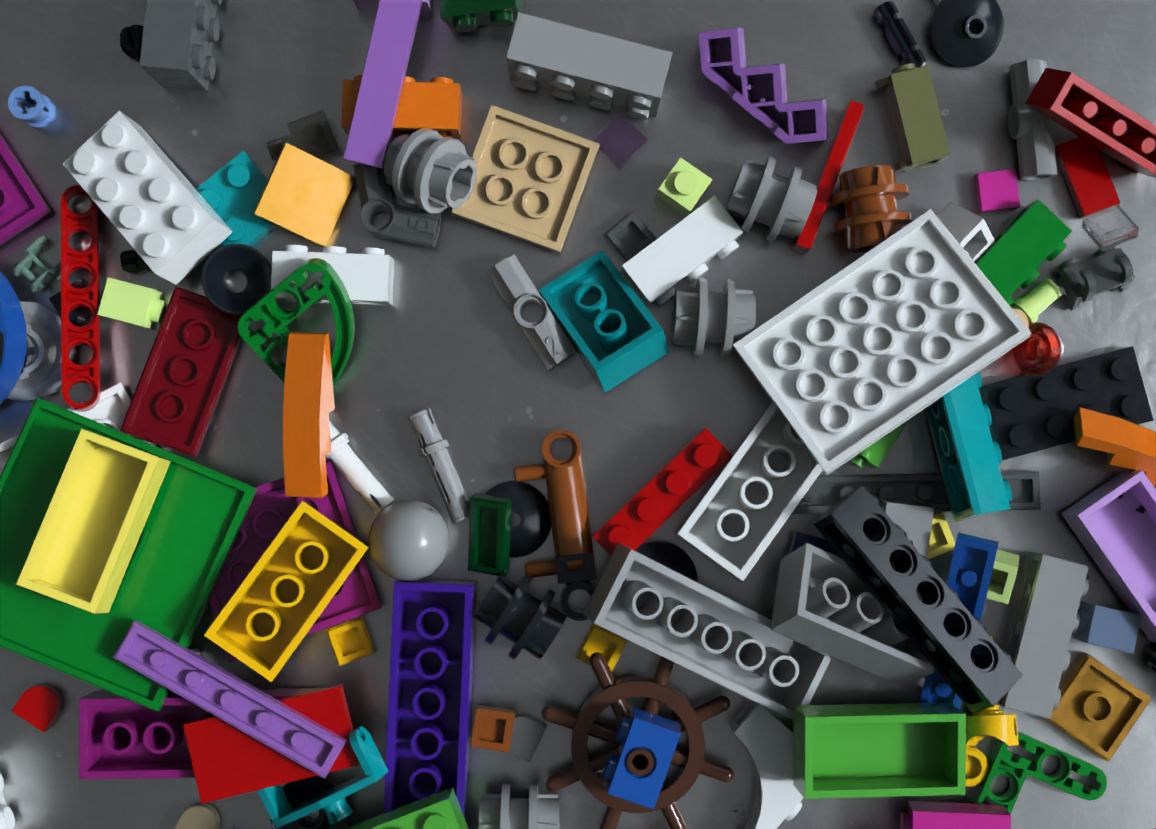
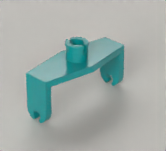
[257,726,389,828]

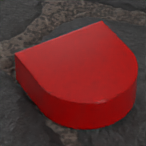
[12,684,63,733]

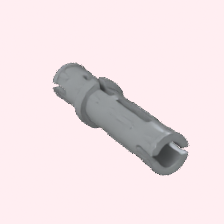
[407,408,470,524]

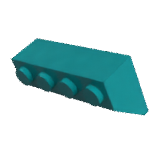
[925,371,1012,522]

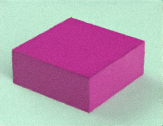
[974,169,1020,214]

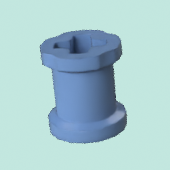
[8,85,57,129]

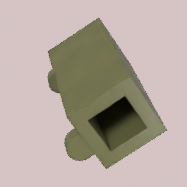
[875,63,950,172]

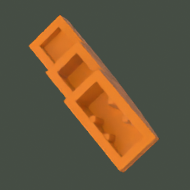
[283,332,335,498]
[1074,407,1156,486]

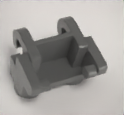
[1057,244,1135,311]

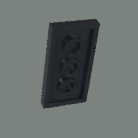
[981,346,1154,460]

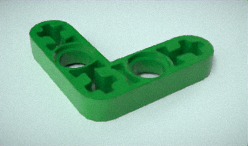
[970,731,1107,814]

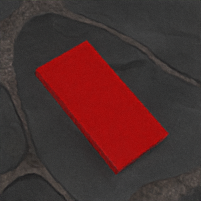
[183,684,360,804]

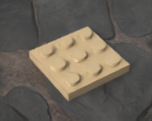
[452,105,600,254]

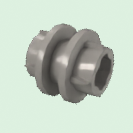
[384,128,477,214]
[726,157,817,242]
[672,277,756,357]
[479,784,560,829]

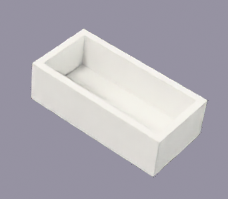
[63,111,233,285]

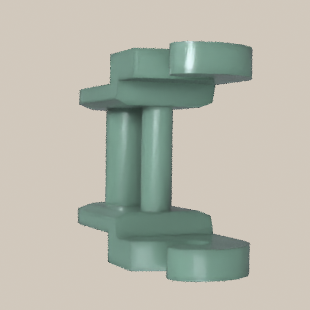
[13,235,61,292]

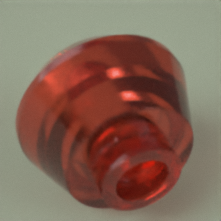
[1011,322,1064,375]

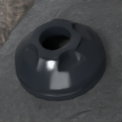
[201,244,272,315]

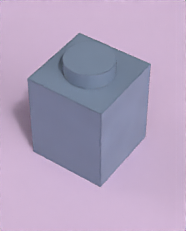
[1074,601,1142,654]

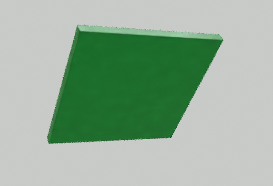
[0,397,258,711]

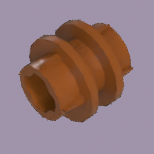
[830,165,913,253]

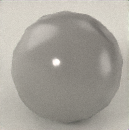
[368,500,450,580]

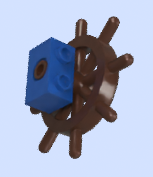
[541,652,734,829]

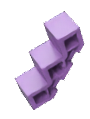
[698,28,829,144]

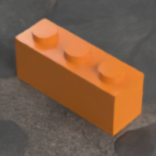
[341,75,462,138]

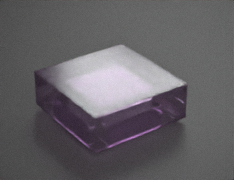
[594,113,648,169]

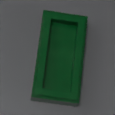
[468,493,511,576]

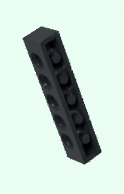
[813,486,1023,712]

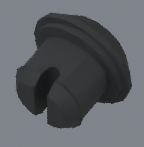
[120,25,144,59]

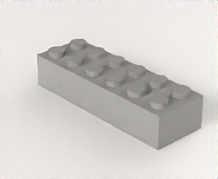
[583,542,832,720]

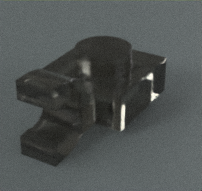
[267,109,339,161]

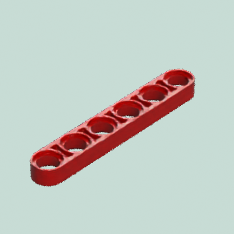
[61,185,101,412]

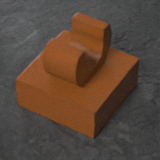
[470,705,516,752]

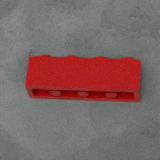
[1025,68,1156,178]
[592,428,733,556]

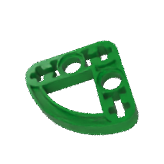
[238,258,355,386]

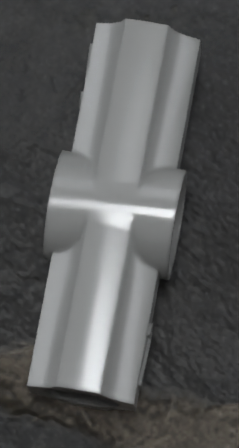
[1009,59,1058,181]
[486,255,577,371]

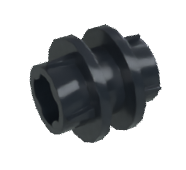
[473,574,567,660]

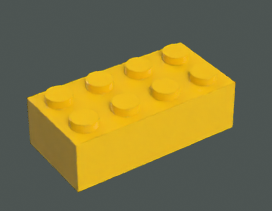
[204,501,369,682]

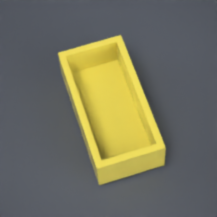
[16,429,171,614]

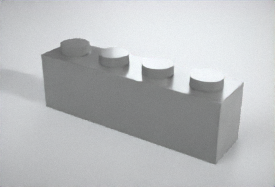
[1000,552,1090,719]

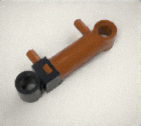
[513,430,597,621]

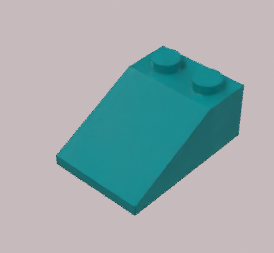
[539,250,670,393]

